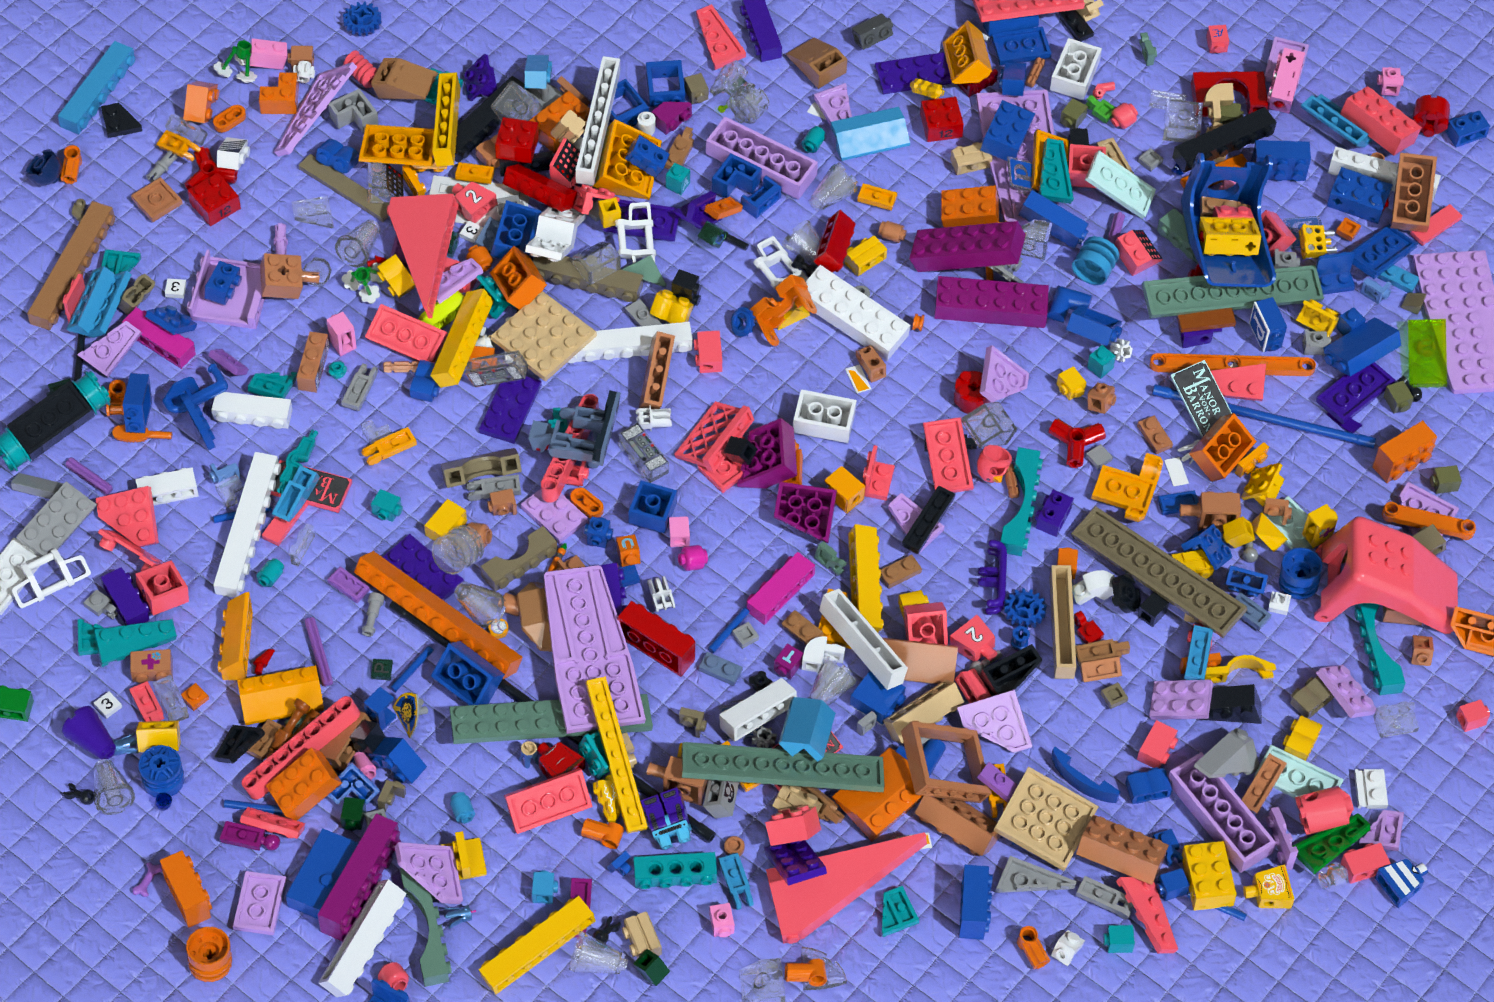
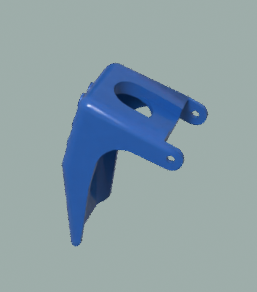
[1181,153,1276,287]

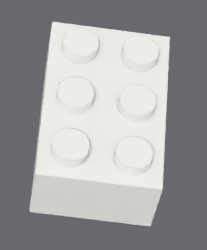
[1050,38,1102,100]
[793,389,857,443]

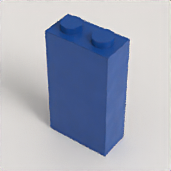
[1019,190,1089,249]
[1324,317,1402,377]

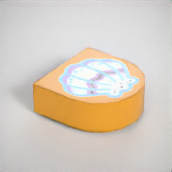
[486,618,509,639]

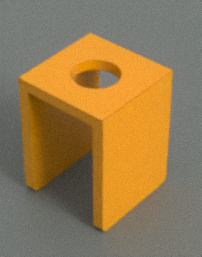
[825,466,865,514]

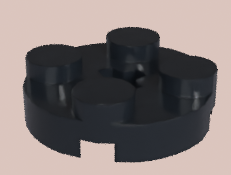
[1111,574,1141,613]

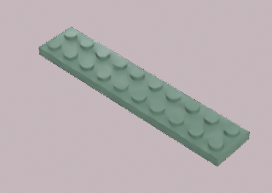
[1142,265,1324,318]
[449,694,653,744]
[682,742,885,792]

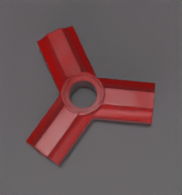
[184,146,238,190]
[1048,419,1106,468]

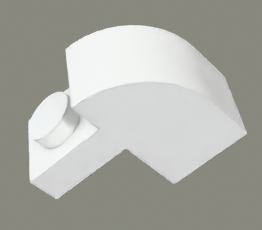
[1072,570,1115,605]
[802,636,845,673]

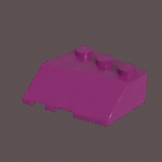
[737,418,797,489]
[774,482,837,543]

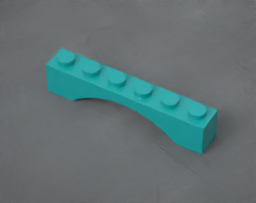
[1001,447,1043,557]
[1355,603,1406,695]

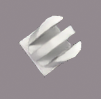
[636,405,672,431]
[647,576,675,612]

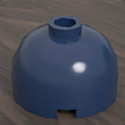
[26,149,62,186]

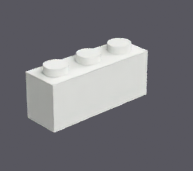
[135,467,199,506]

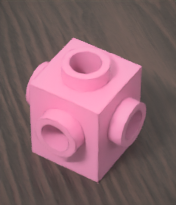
[1377,67,1404,96]

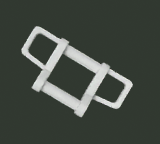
[615,202,656,264]
[753,236,808,290]
[11,548,91,608]

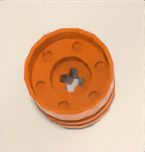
[186,927,232,982]

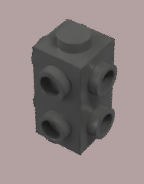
[851,13,893,50]

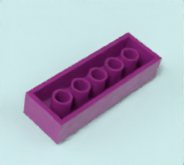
[909,221,1026,272]
[934,276,1049,328]
[318,813,401,942]

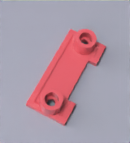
[98,529,165,571]

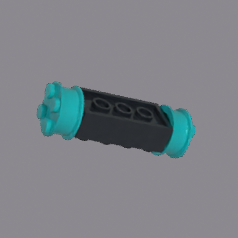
[0,371,111,472]

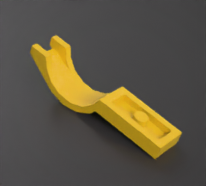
[1185,655,1276,683]

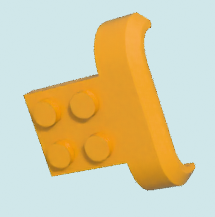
[1091,453,1163,522]

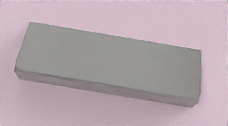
[11,473,74,499]

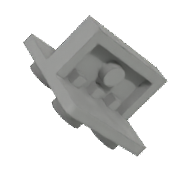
[988,257,1023,283]

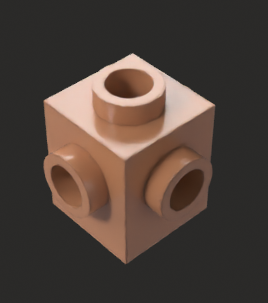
[1088,382,1116,414]

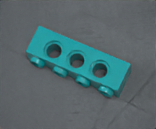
[634,852,717,889]

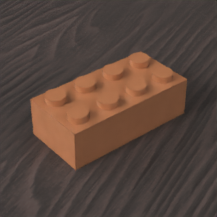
[1390,152,1437,232]
[1076,814,1169,885]

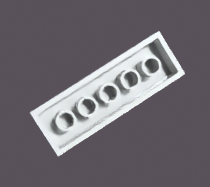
[806,265,911,361]

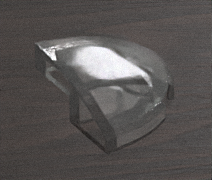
[801,947,847,990]

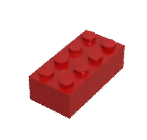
[617,601,695,677]

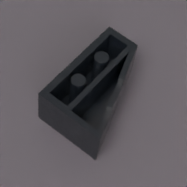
[979,644,1042,696]
[1199,684,1262,724]

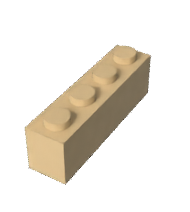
[883,680,964,744]

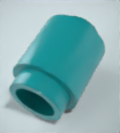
[801,126,825,153]
[256,558,284,587]

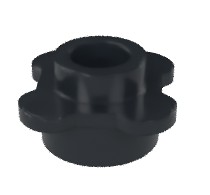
[749,671,772,692]

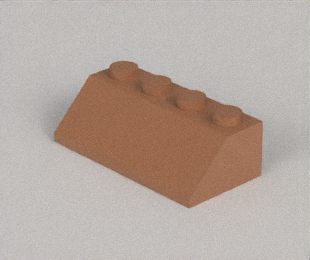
[915,796,1001,856]

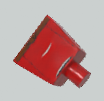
[537,742,585,779]

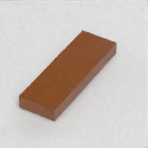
[1177,308,1236,333]

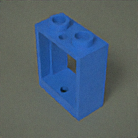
[646,60,685,107]
[609,79,649,127]
[1066,305,1123,346]
[123,373,152,433]

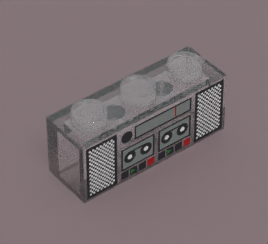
[465,350,528,387]
[618,422,669,483]

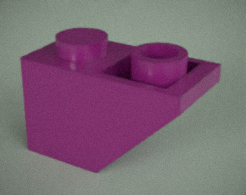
[651,102,692,135]

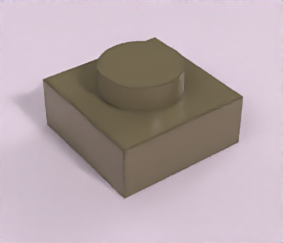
[1101,682,1128,709]

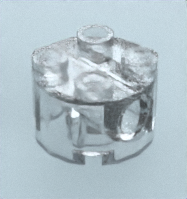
[726,82,770,124]

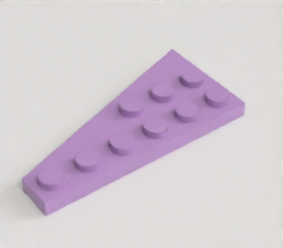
[274,62,357,157]

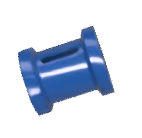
[1011,626,1030,651]

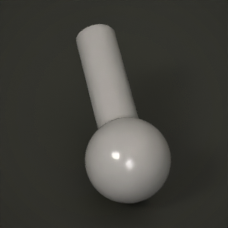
[1243,541,1258,563]
[969,650,1002,676]

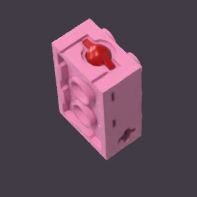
[1267,47,1305,114]

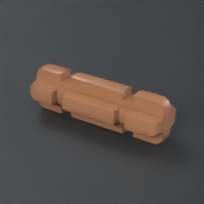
[1025,57,1045,88]
[383,361,419,373]
[1005,463,1019,499]

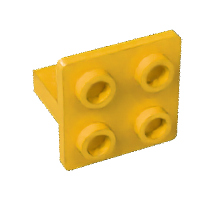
[1296,299,1339,337]
[1241,463,1285,507]
[442,831,487,880]

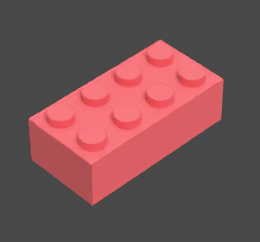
[1340,86,1422,156]

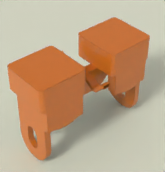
[749,275,817,346]

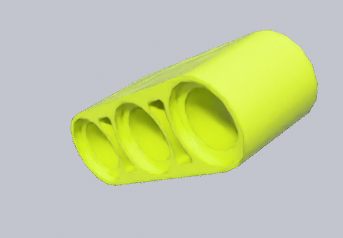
[418,291,464,329]

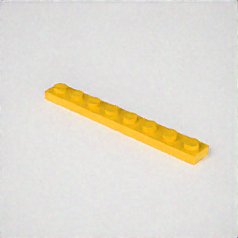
[585,676,648,834]

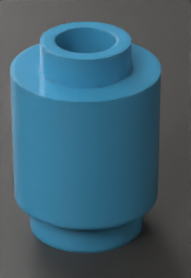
[450,792,475,824]

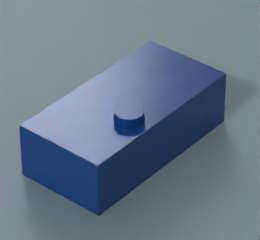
[286,828,359,919]

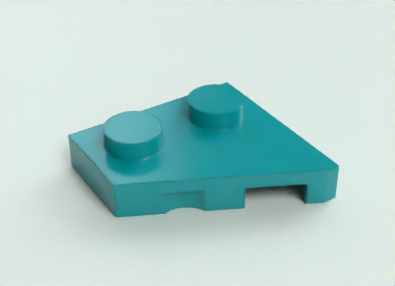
[248,372,297,399]

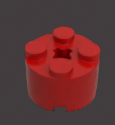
[1412,95,1450,137]
[954,371,991,415]

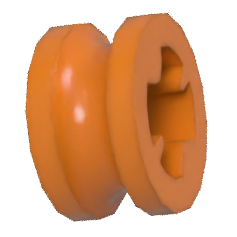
[912,313,925,331]

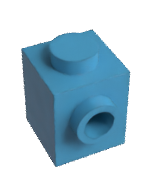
[532,870,558,904]

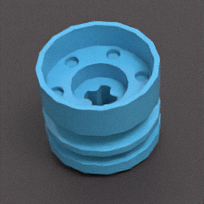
[1072,236,1120,285]

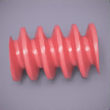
[343,50,378,89]

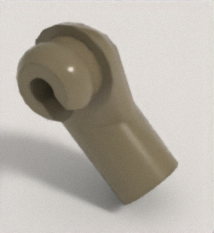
[72,199,86,223]

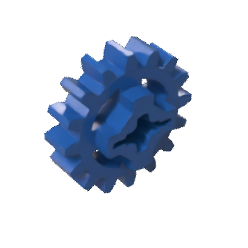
[343,2,382,36]
[1004,588,1047,629]

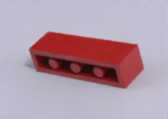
[502,164,577,212]
[813,210,856,273]

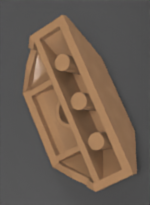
[516,582,552,652]

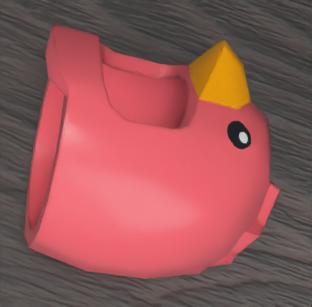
[977,445,1012,483]

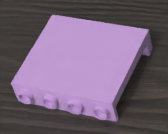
[187,249,265,329]

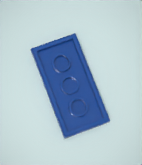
[1351,224,1418,279]

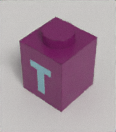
[774,643,804,680]

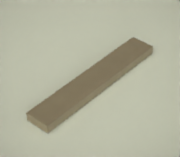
[298,154,389,222]

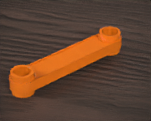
[1382,502,1476,540]

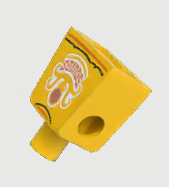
[1243,865,1294,909]

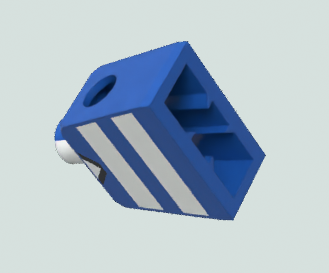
[1375,859,1428,908]

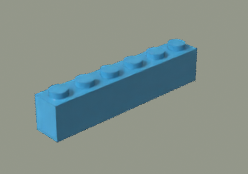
[58,41,135,135]

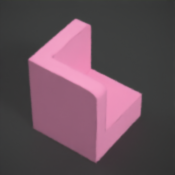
[669,516,690,547]

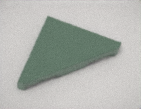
[622,255,666,287]

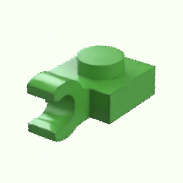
[1085,95,1116,124]

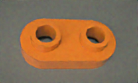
[213,105,246,133]
[570,488,604,518]

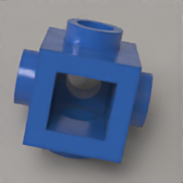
[584,517,613,548]

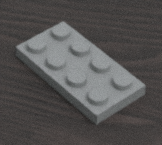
[16,481,97,557]

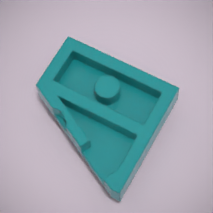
[101,249,141,274]
[78,619,103,656]
[882,886,919,937]

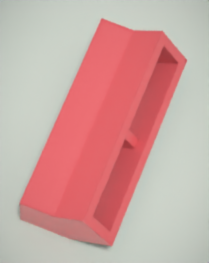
[955,668,991,703]

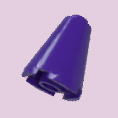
[62,706,116,760]

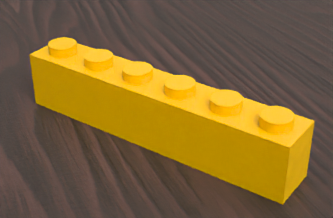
[432,72,461,167]
[430,288,494,388]
[848,524,884,633]
[479,896,596,995]

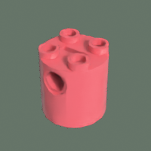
[1295,785,1354,835]

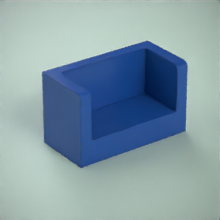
[741,176,782,219]
[363,687,396,731]

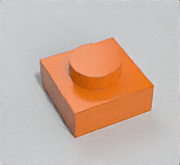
[1336,217,1361,241]
[180,683,209,711]

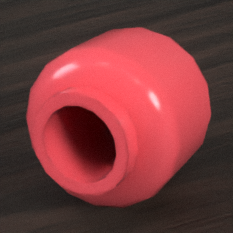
[1111,103,1138,129]
[378,962,409,991]

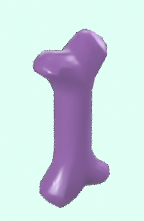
[132,862,162,897]

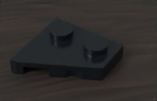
[101,103,142,138]
[214,725,265,764]

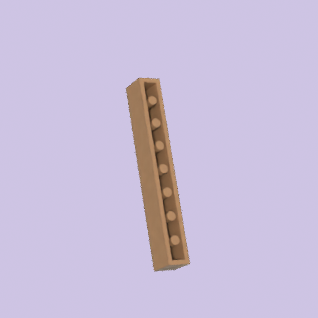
[27,201,115,330]

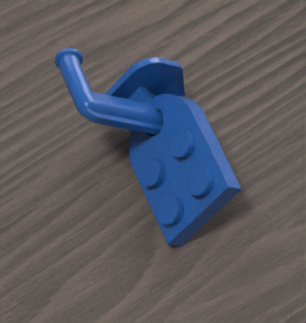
[162,363,228,450]

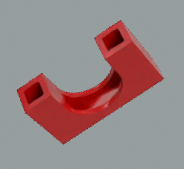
[1191,71,1268,117]

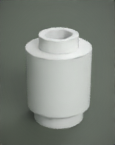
[637,112,655,136]

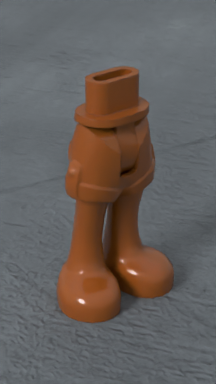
[266,698,321,759]

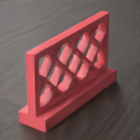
[674,401,754,473]

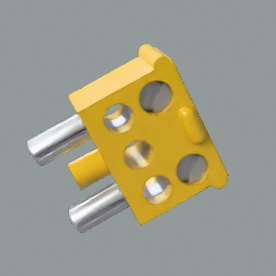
[1299,224,1337,259]

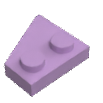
[1359,810,1404,851]

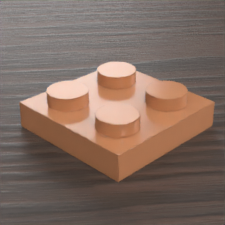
[131,177,183,222]

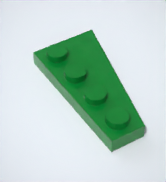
[1292,813,1371,874]

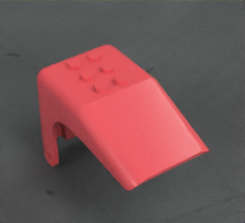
[1314,516,1458,634]

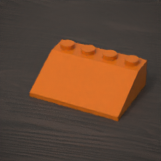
[832,748,923,842]

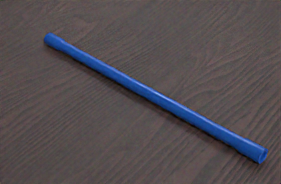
[1152,384,1376,449]

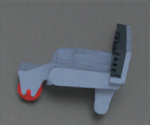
[528,390,621,468]

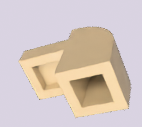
[1077,0,1104,22]
[1203,83,1234,124]

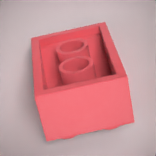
[904,602,948,645]

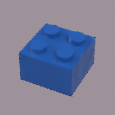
[628,480,677,533]

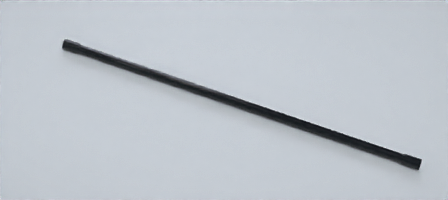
[389,601,716,843]

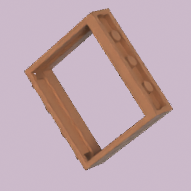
[901,721,992,803]

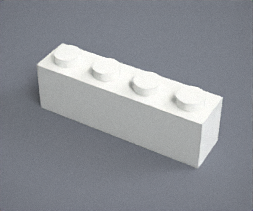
[212,392,292,429]
[719,678,797,742]

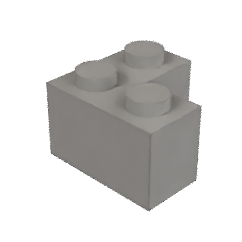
[328,89,379,133]

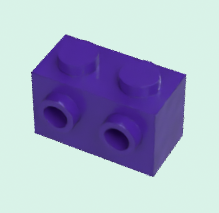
[1035,489,1074,537]

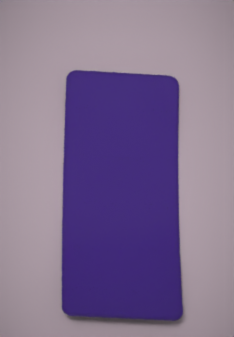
[1327,412,1362,433]

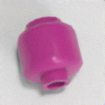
[678,545,708,571]

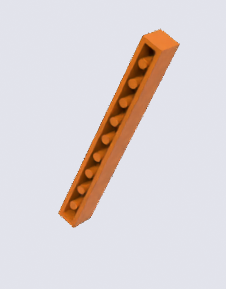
[354,551,523,679]

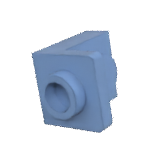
[1360,277,1392,304]
[209,463,241,488]

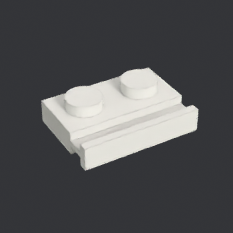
[1354,769,1388,809]

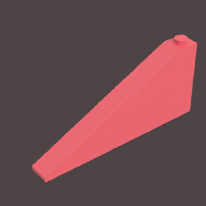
[387,194,459,318]
[766,832,927,944]

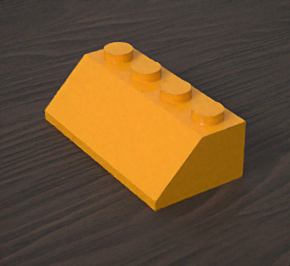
[942,20,992,84]
[218,592,253,680]
[237,665,324,725]

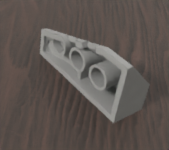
[1194,728,1260,778]

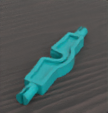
[277,429,318,494]

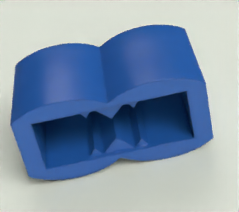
[316,139,359,173]
[410,360,440,402]
[1125,767,1172,804]

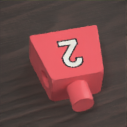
[452,182,497,223]
[950,615,997,662]

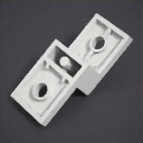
[525,206,587,262]

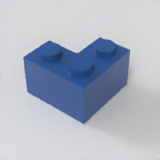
[712,153,762,198]
[368,737,427,784]

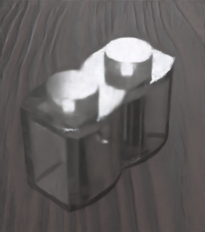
[165,115,208,146]

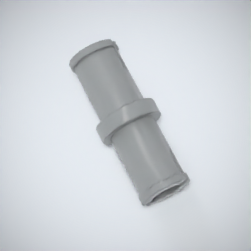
[146,150,178,183]

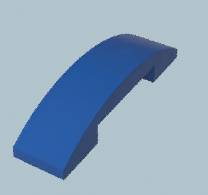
[1051,747,1120,803]

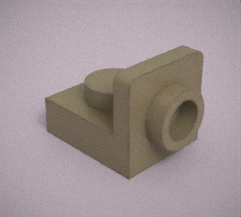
[679,707,707,738]
[377,780,406,812]

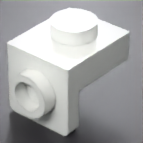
[1051,930,1085,966]

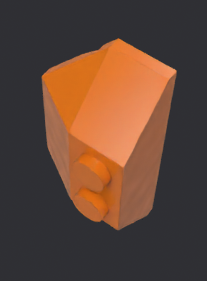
[1450,606,1494,656]

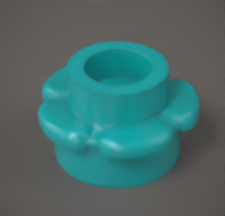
[328,361,347,379]

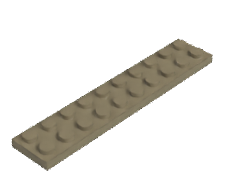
[1071,506,1248,638]

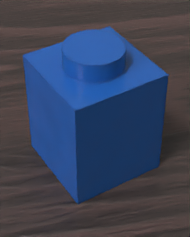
[1336,307,1366,336]
[1156,868,1190,901]

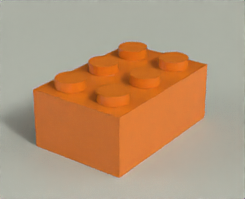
[529,91,590,154]
[941,185,999,227]
[490,246,547,310]
[1189,413,1257,482]
[1372,420,1437,483]
[266,747,342,821]
[159,850,212,928]

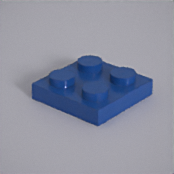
[145,305,197,335]

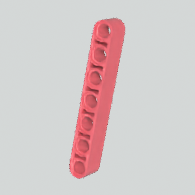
[541,394,599,502]
[242,696,360,800]

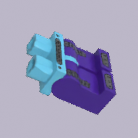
[641,787,692,850]

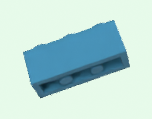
[525,55,552,89]

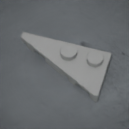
[996,856,1077,893]

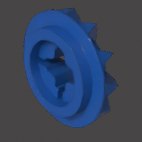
[731,307,756,337]

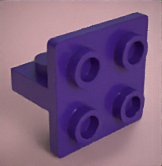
[464,54,497,101]
[674,191,723,230]

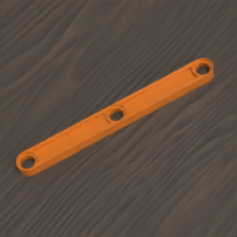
[1149,353,1316,376]

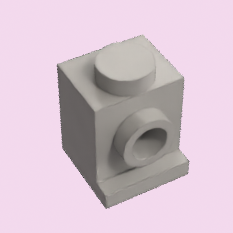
[1272,249,1300,269]
[1302,329,1331,355]

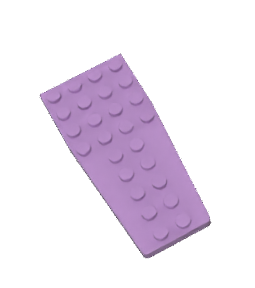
[976,89,1059,225]
[1412,250,1494,394]
[543,565,646,734]

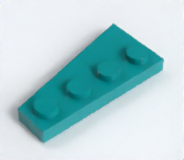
[1039,138,1074,204]
[94,619,177,667]

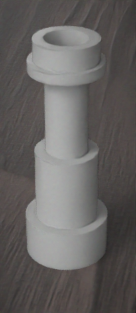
[362,592,385,637]

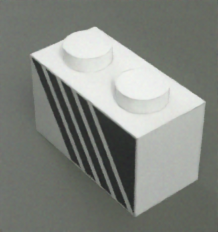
[217,137,250,170]

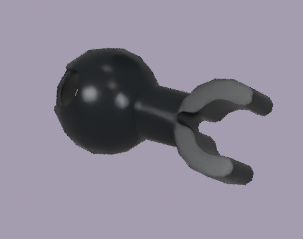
[791,255,818,278]
[1397,376,1422,402]
[63,783,95,805]
[592,916,621,945]

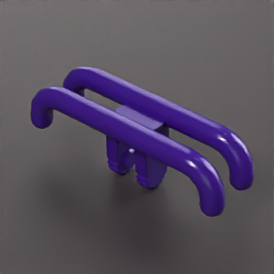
[977,540,1007,615]

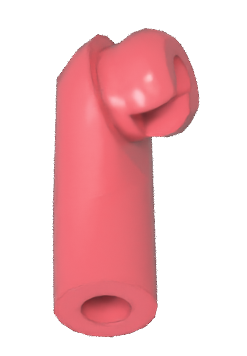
[1093,82,1115,99]

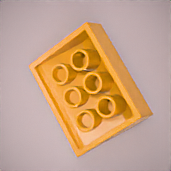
[593,119,662,200]
[359,124,435,166]

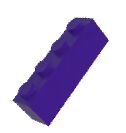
[739,0,782,62]

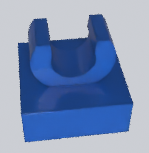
[606,851,632,877]

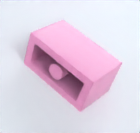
[250,38,287,70]
[327,312,357,357]

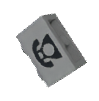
[703,780,739,819]

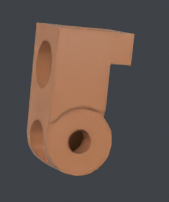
[856,345,886,383]

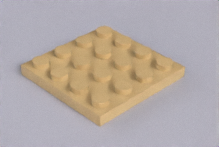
[491,291,597,382]
[993,766,1099,871]

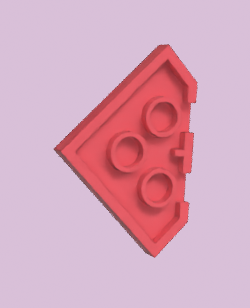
[96,486,159,547]

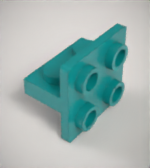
[475,275,516,319]
[578,731,610,780]

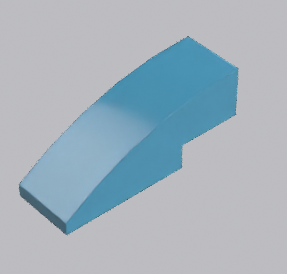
[272,465,320,522]

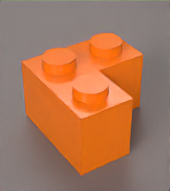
[259,72,299,114]
[183,81,220,123]

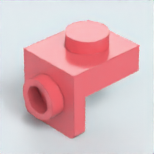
[565,461,589,486]

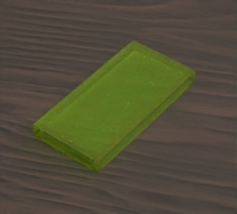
[1408,319,1447,387]

